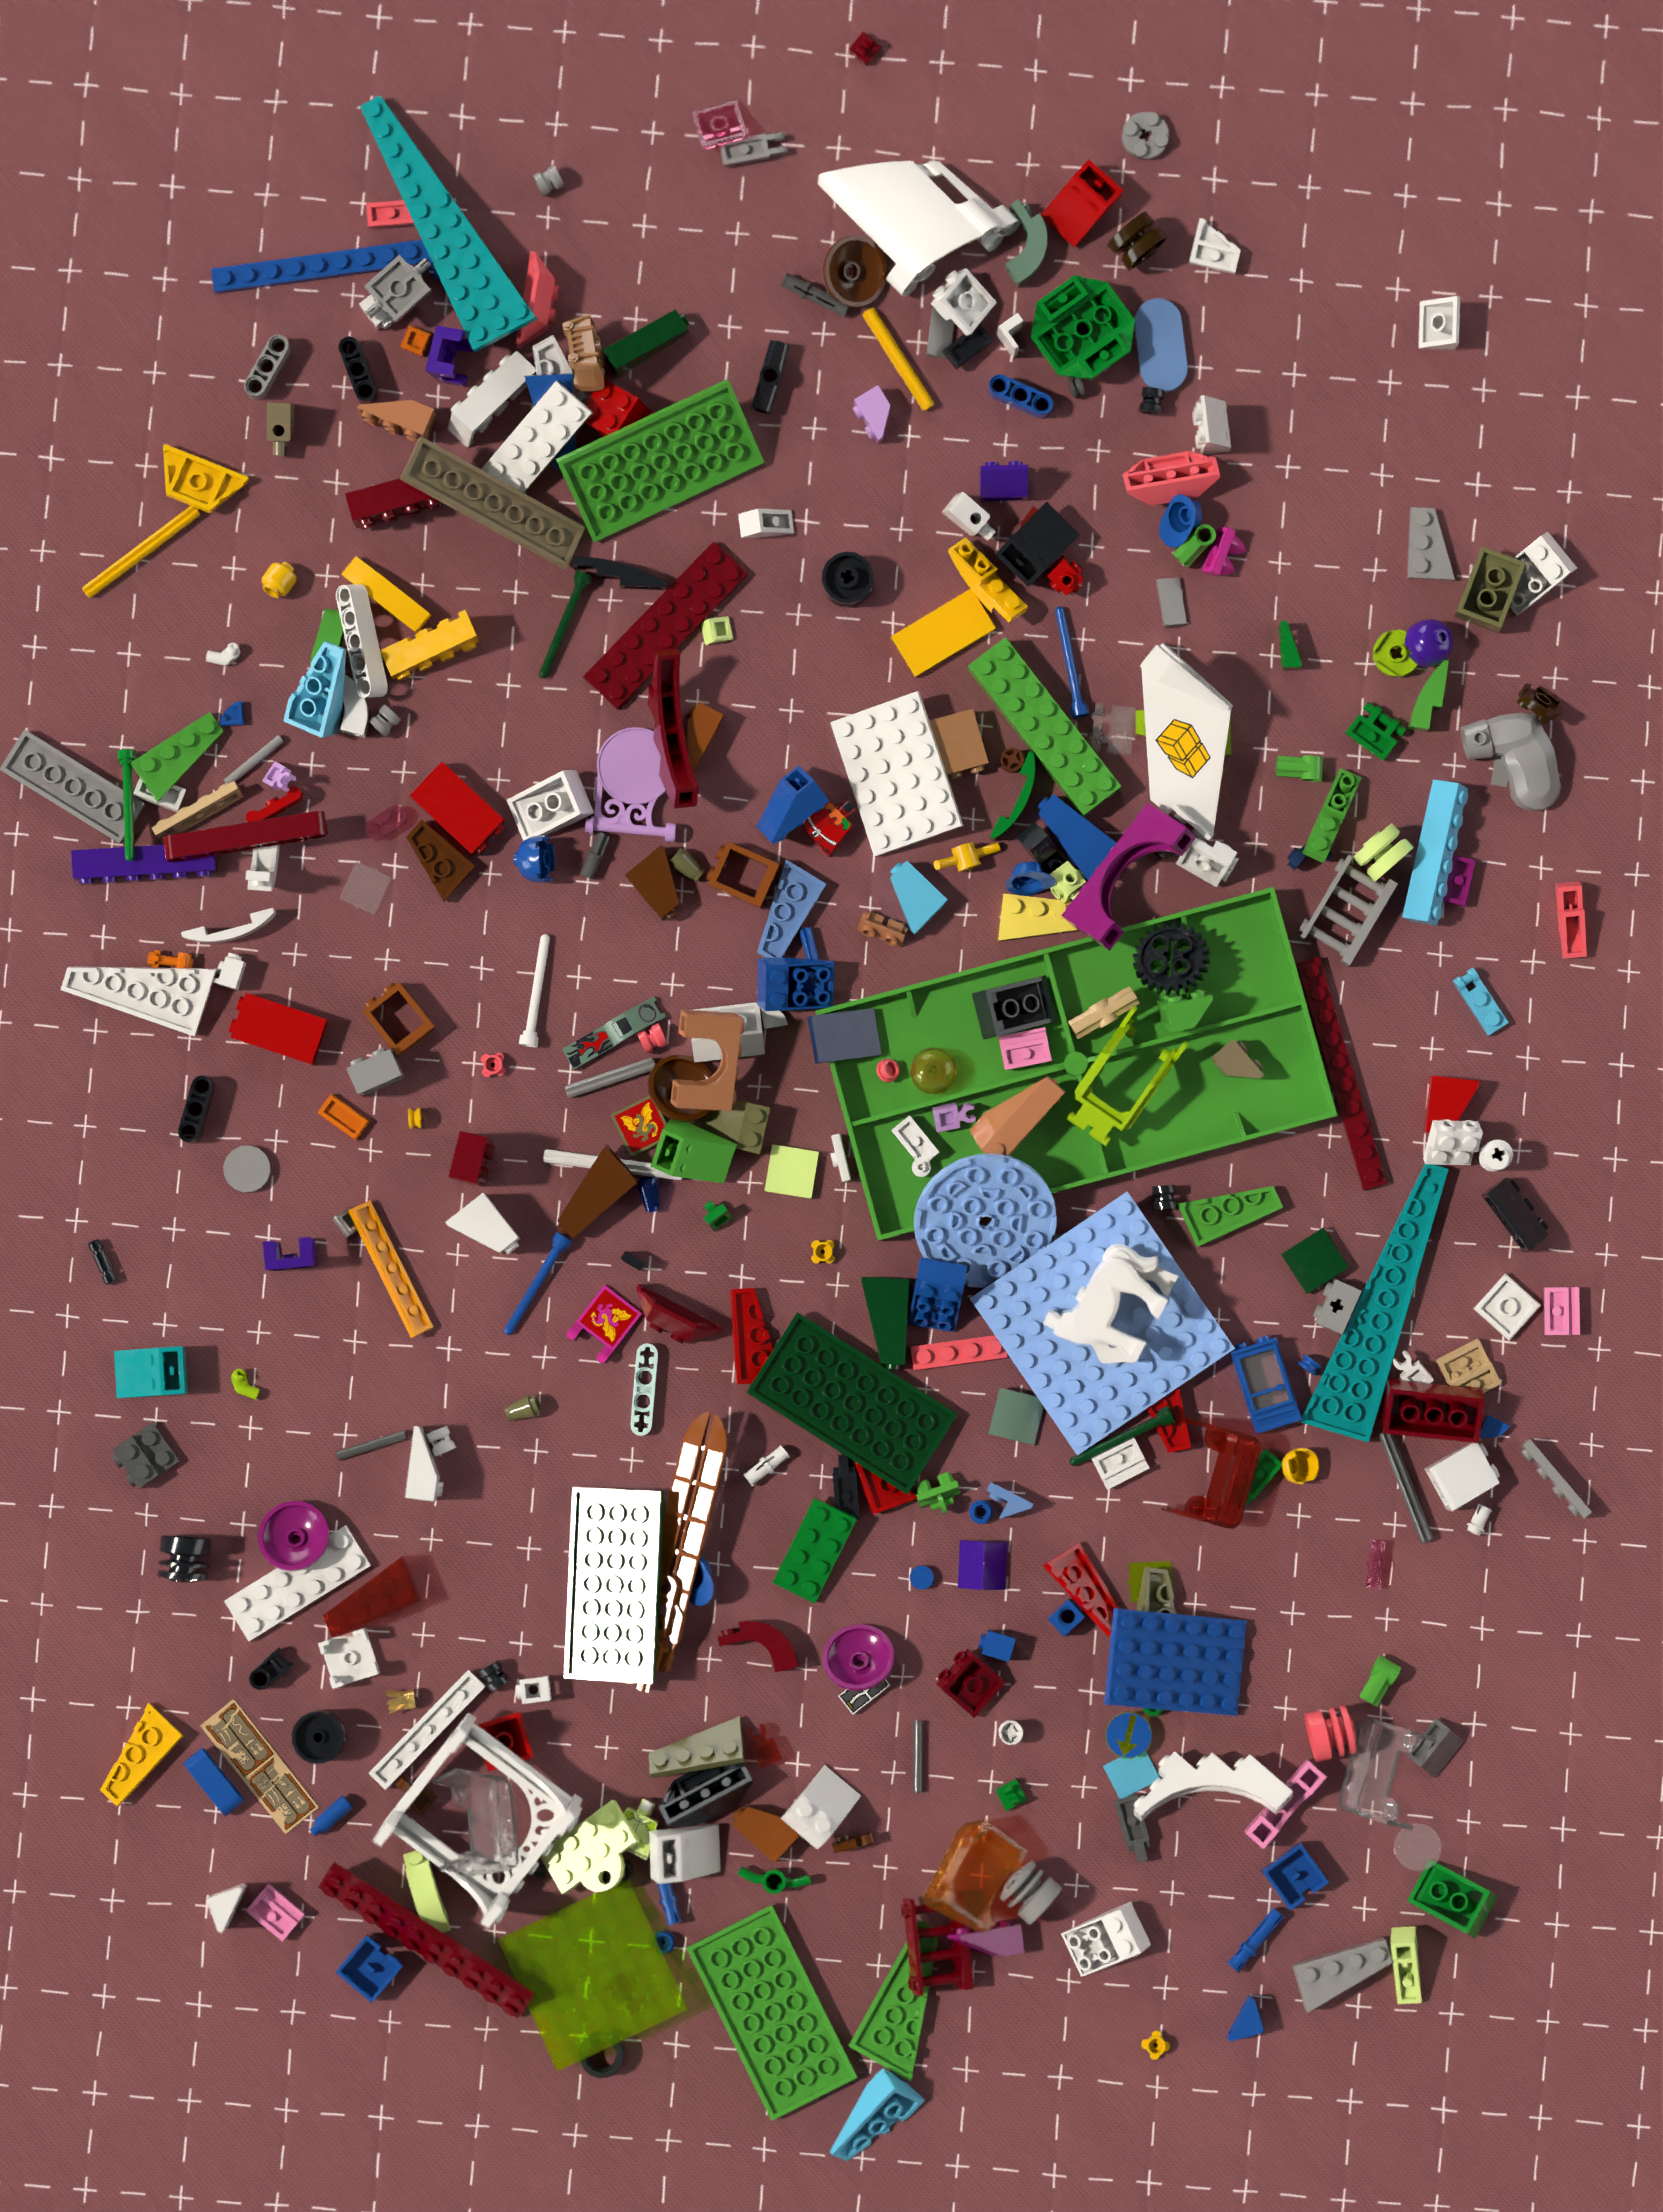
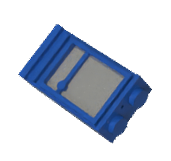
[1229,1335,1302,1434]

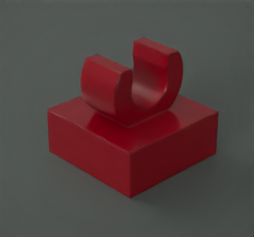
[848,32,881,66]

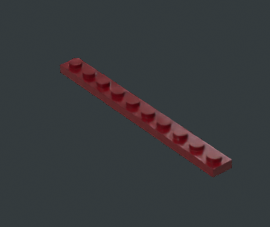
[1296,957,1386,1190]

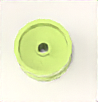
[1353,823,1414,882]

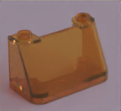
[923,1819,1028,1933]

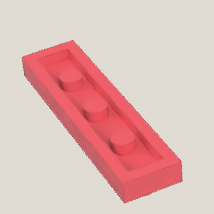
[910,1335,1008,1370]

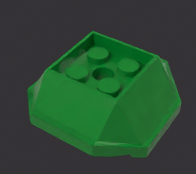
[1031,275,1135,380]

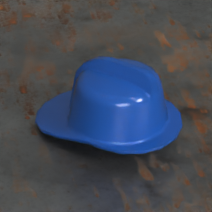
[1159,494,1202,548]
[1005,861,1056,896]
[673,1556,714,1606]

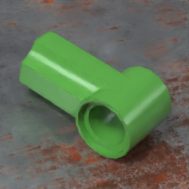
[1172,524,1216,568]
[1276,756,1323,782]
[1359,1655,1401,1707]

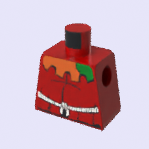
[800,799,856,857]

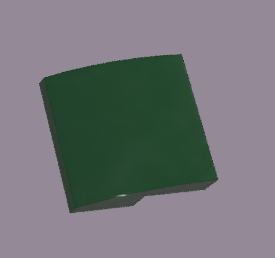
[1281,1227,1349,1294]

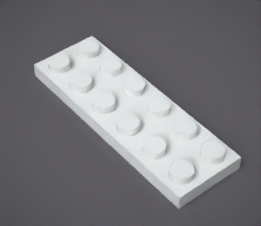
[481,381,593,493]
[224,1525,371,1641]

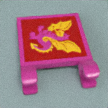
[566,1285,642,1364]

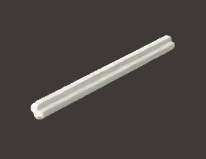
[543,1149,683,1180]

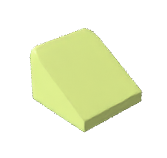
[701,616,733,645]

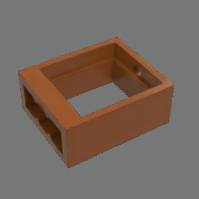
[706,841,780,909]
[362,982,436,1057]

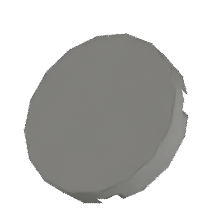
[223,1145,271,1193]

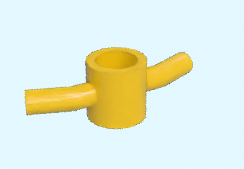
[934,842,1001,872]

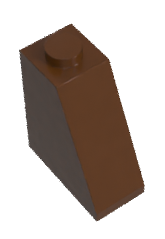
[625,845,680,921]

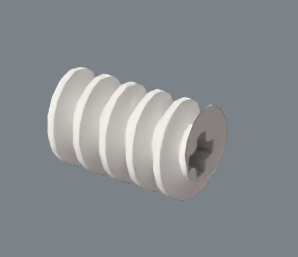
[1479,1140,1513,1172]

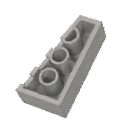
[1291,1937,1392,2013]

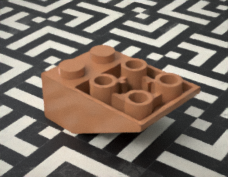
[357,400,437,443]

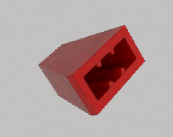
[1423,1075,1479,1134]

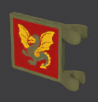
[610,1096,667,1157]

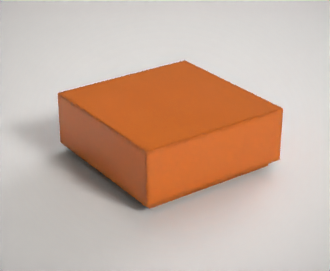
[400,325,432,357]

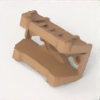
[563,315,605,392]

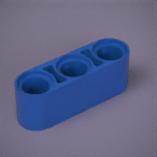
[988,374,1053,419]
[183,1747,245,1816]

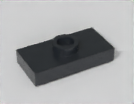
[942,324,994,370]

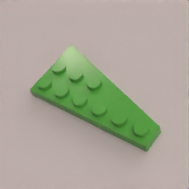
[848,1919,939,2081]

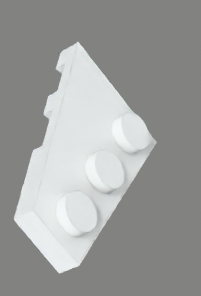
[532,335,586,401]

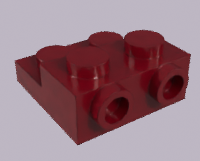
[936,1648,1006,1718]

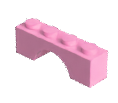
[1244,1759,1326,1849]

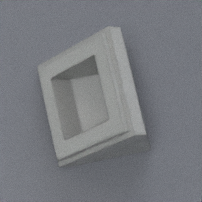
[333,1207,358,1239]

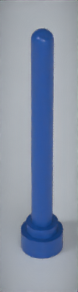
[1055,606,1090,718]
[504,1232,573,1335]

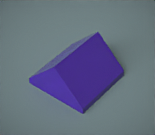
[958,1540,1007,1590]

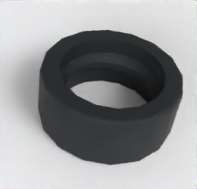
[579,2031,625,2078]

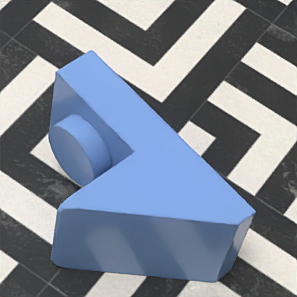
[986,1482,1033,1519]

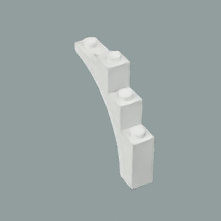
[1134,1751,1293,1821]

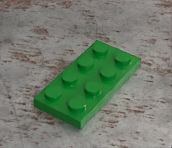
[772,1497,857,1604]

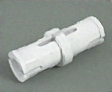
[743,1445,790,1486]

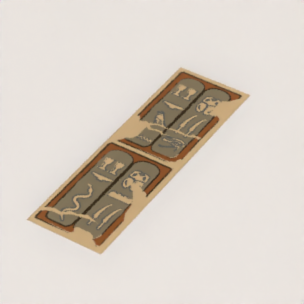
[200,1699,319,1834]

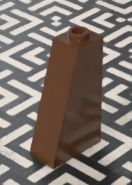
[557,1144,638,1238]

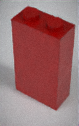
[409,762,505,856]
[229,993,329,1066]

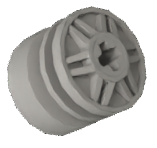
[999,1860,1062,1925]

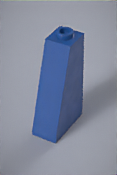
[1038,794,1116,882]

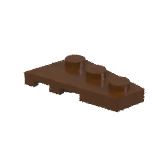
[406,819,475,902]

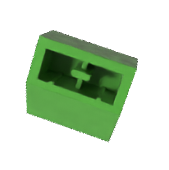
[1157,988,1213,1033]

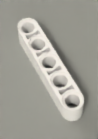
[336,584,388,698]

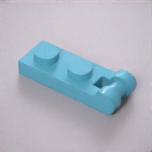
[1452,967,1509,1036]

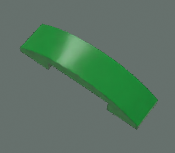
[990,751,1035,841]

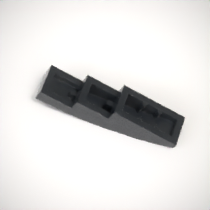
[573,556,668,590]

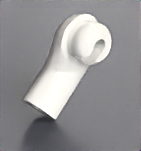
[206,643,240,666]

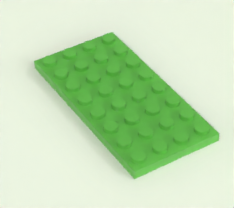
[556,379,764,542]
[686,1904,857,2120]

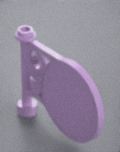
[585,727,676,842]

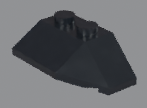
[658,1762,753,1827]

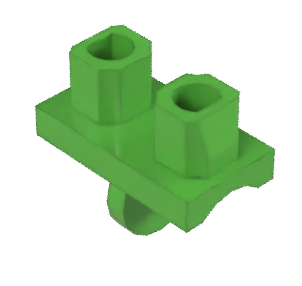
[916,1472,961,1514]

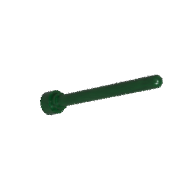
[539,570,594,679]
[1069,1405,1176,1466]

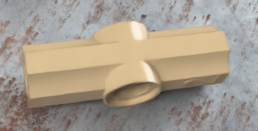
[1068,986,1140,1039]

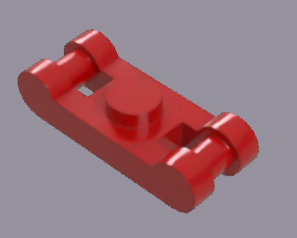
[246,786,303,822]

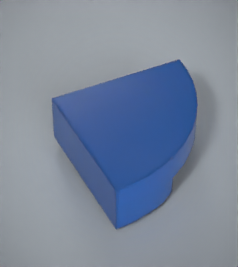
[220,701,245,727]
[1479,1415,1510,1438]

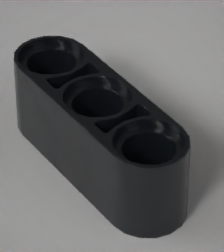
[338,336,378,404]
[178,1075,215,1143]

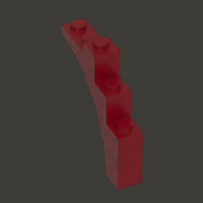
[648,649,699,809]

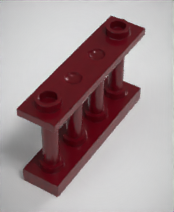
[901,1892,974,1996]

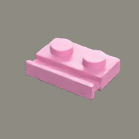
[998,1027,1052,1071]
[1544,1287,1580,1335]
[246,1883,305,1941]

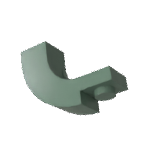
[1005,199,1047,288]

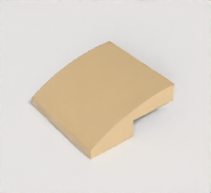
[1436,1338,1501,1393]

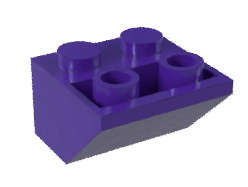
[979,461,1028,502]

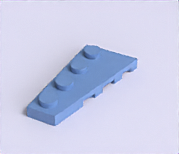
[757,860,826,958]

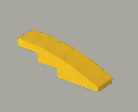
[341,556,432,633]

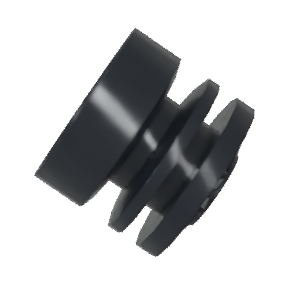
[157,1535,211,1583]

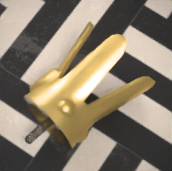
[385,1689,422,1715]

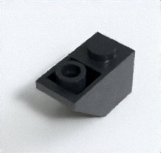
[1016,822,1067,875]

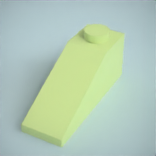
[1391,1926,1422,2004]

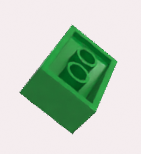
[1407,1859,1498,1939]

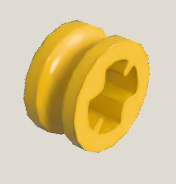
[408,1107,422,1129]

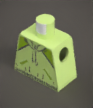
[623,1799,658,1860]

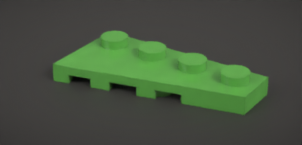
[131,712,223,803]
[1177,1186,1283,1247]

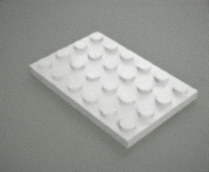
[830,691,963,857]

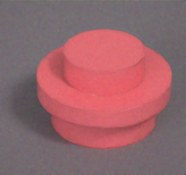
[876,1059,899,1083]

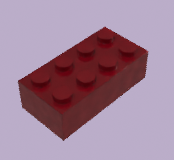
[345,478,444,530]
[1382,1379,1485,1443]

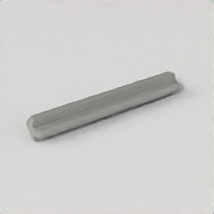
[565,1057,655,1098]

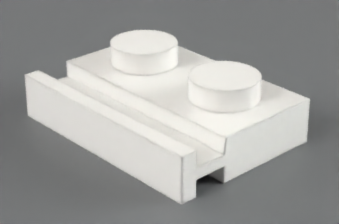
[1091,1438,1149,1490]

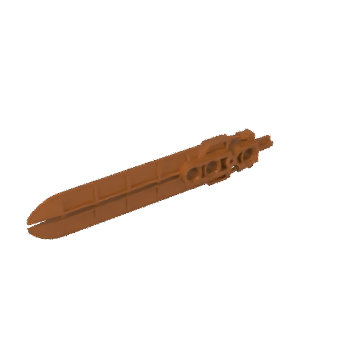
[636,1412,727,1693]

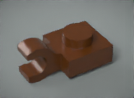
[395,1775,438,1817]

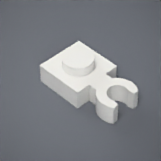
[1393,1350,1434,1383]

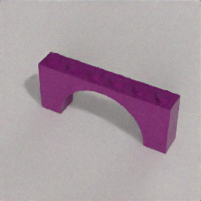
[1061,803,1196,951]

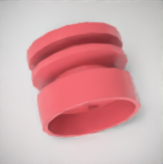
[1305,1705,1357,1762]

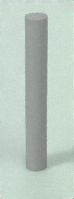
[224,735,284,783]

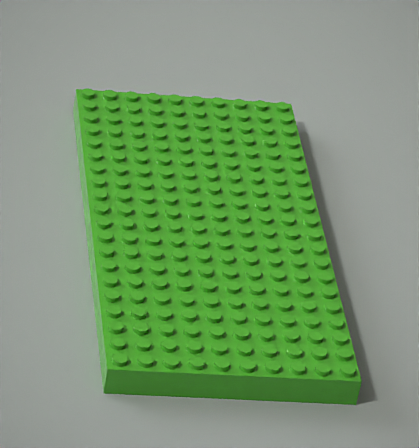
[815,887,1337,1241]

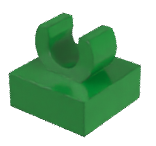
[703,1200,733,1232]
[995,1778,1027,1811]

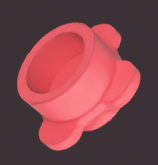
[481,1053,506,1077]

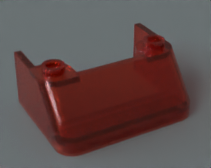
[1161,1418,1261,1529]

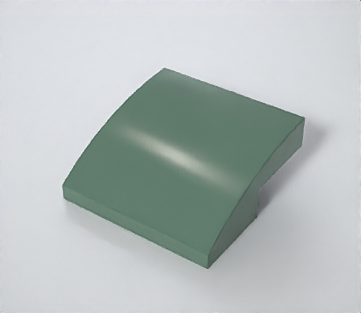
[988,1388,1044,1445]

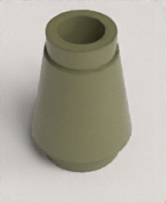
[668,848,704,882]
[504,1395,542,1421]

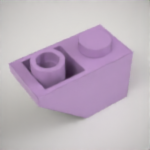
[852,385,890,443]

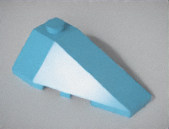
[283,641,346,738]
[830,2068,924,2161]

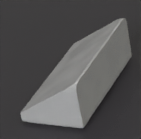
[926,308,954,359]
[1156,577,1187,628]

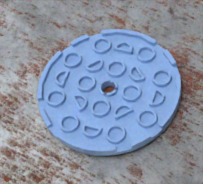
[914,1154,1057,1288]

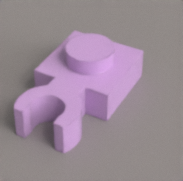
[262,761,296,792]
[932,1103,976,1133]

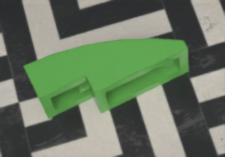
[1408,660,1449,732]

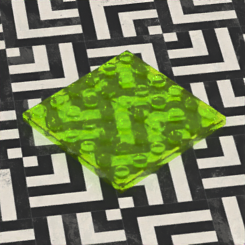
[498,1879,688,2072]

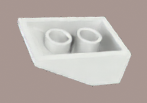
[507,770,594,841]
[405,1426,444,1501]
[781,1765,861,1849]

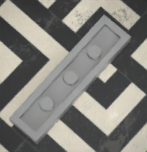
[1520,1439,1592,1518]

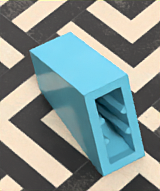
[890,860,948,936]

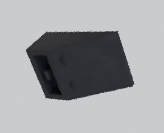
[995,501,1080,587]

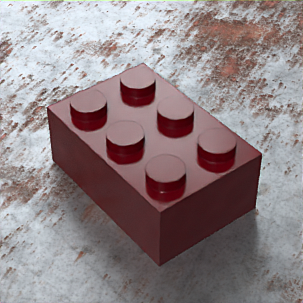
[448,1131,495,1187]

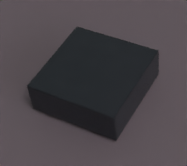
[621,1251,646,1271]

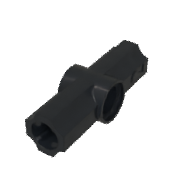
[751,340,790,414]

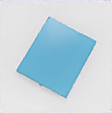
[1103,1750,1160,1799]

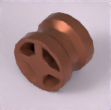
[1000,748,1024,773]

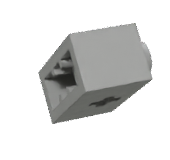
[1313,1279,1362,1335]

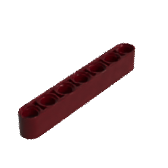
[163,811,328,862]

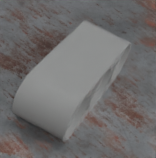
[244,334,291,401]

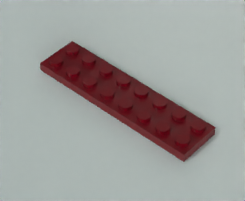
[583,541,748,710]

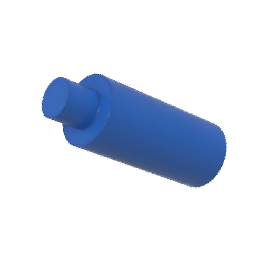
[309,1795,354,1836]

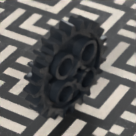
[1133,921,1210,996]

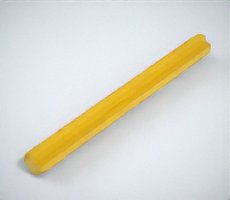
[82,506,200,598]

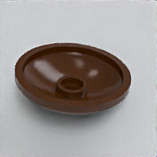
[823,235,887,307]
[648,1055,713,1122]

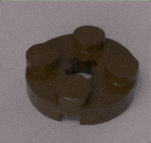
[1517,684,1564,724]

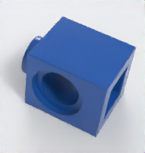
[1047,1599,1085,1636]
[978,1630,1016,1662]

